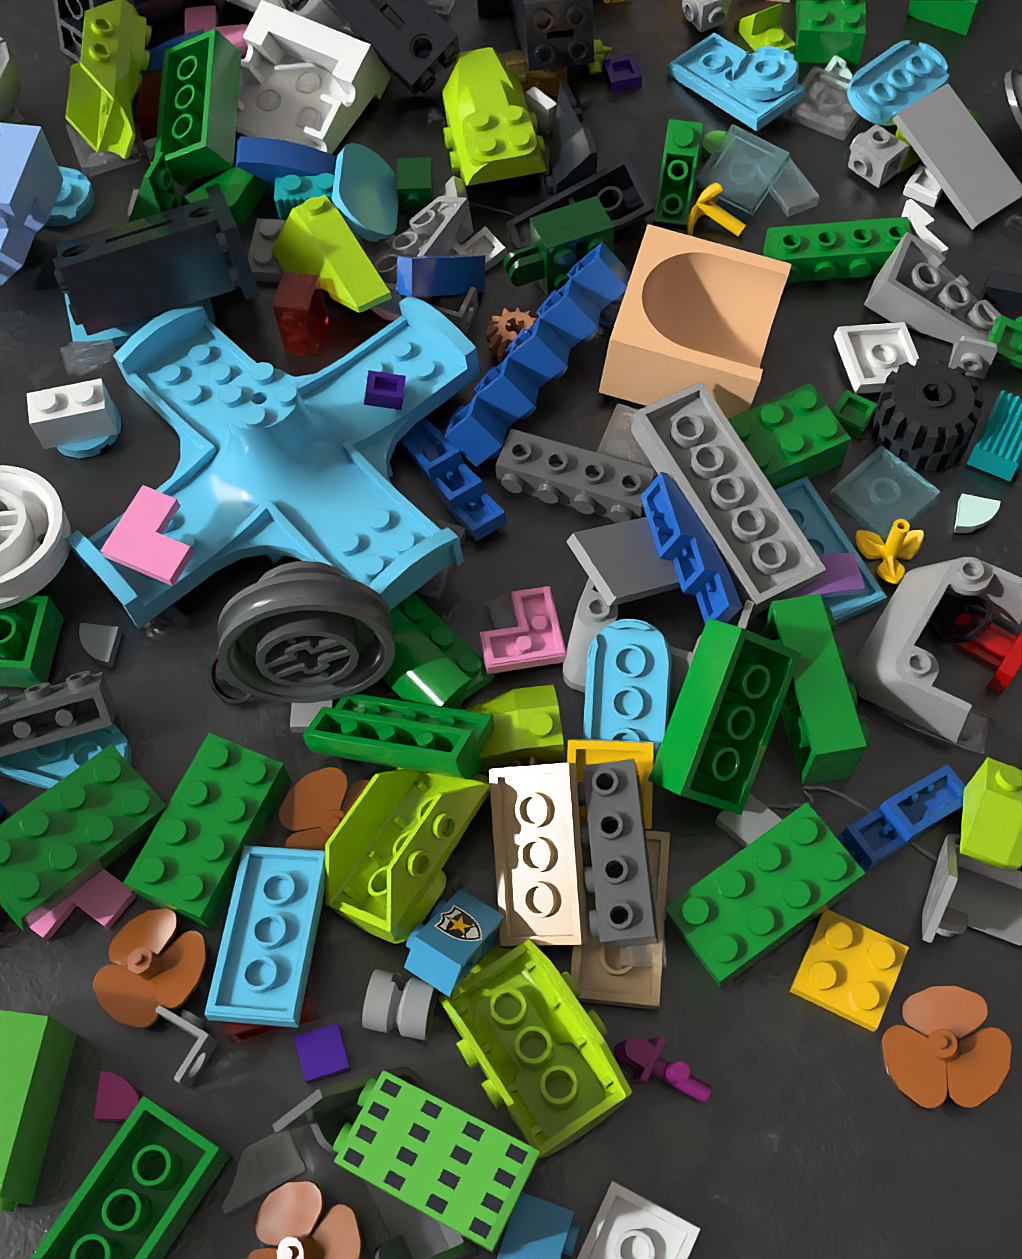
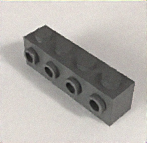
[496,429,656,523]
[0,671,116,757]
[577,759,659,950]

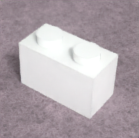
[27,378,118,449]

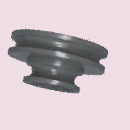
[218,561,395,703]

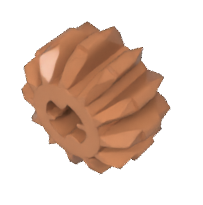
[486,306,537,364]

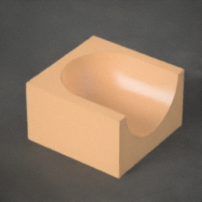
[599,224,791,419]

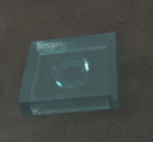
[695,124,791,215]
[829,445,940,543]

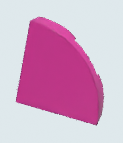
[94,1071,141,1121]

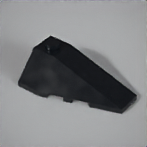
[544,81,598,196]
[506,156,655,249]

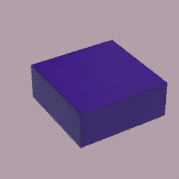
[602,54,642,92]
[364,370,406,410]
[294,1023,352,1084]

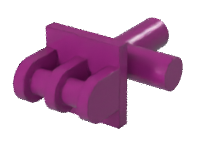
[614,1036,712,1103]

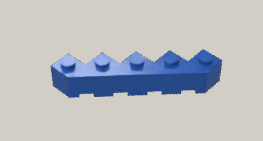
[444,242,631,467]

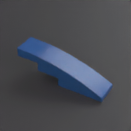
[397,417,508,541]
[640,472,742,624]
[836,764,966,873]

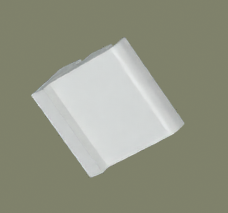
[236,0,391,154]

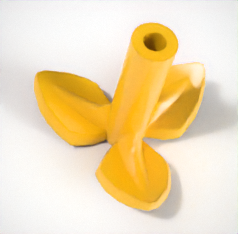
[687,183,746,236]
[855,519,924,584]

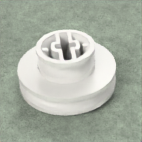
[0,465,72,609]

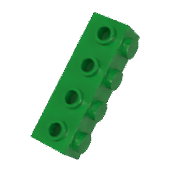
[763,217,912,284]

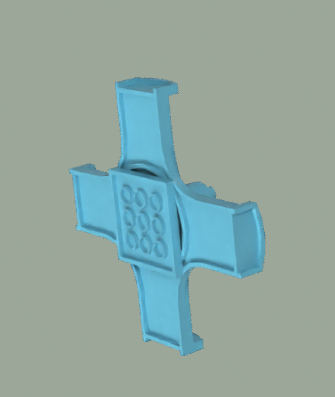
[65,296,481,629]

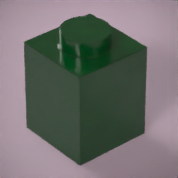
[397,157,434,213]

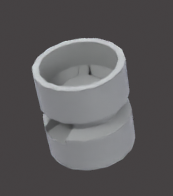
[362,969,438,1041]

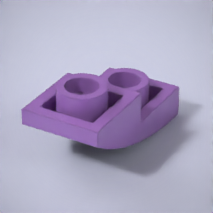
[781,552,865,600]

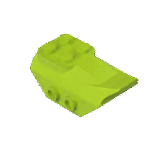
[66,0,151,159]
[442,47,547,186]
[325,769,490,943]
[438,939,633,1158]

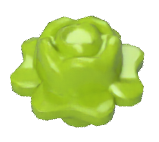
[584,39,611,75]

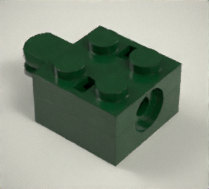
[503,196,614,297]

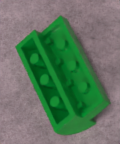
[382,593,495,710]
[303,694,495,780]

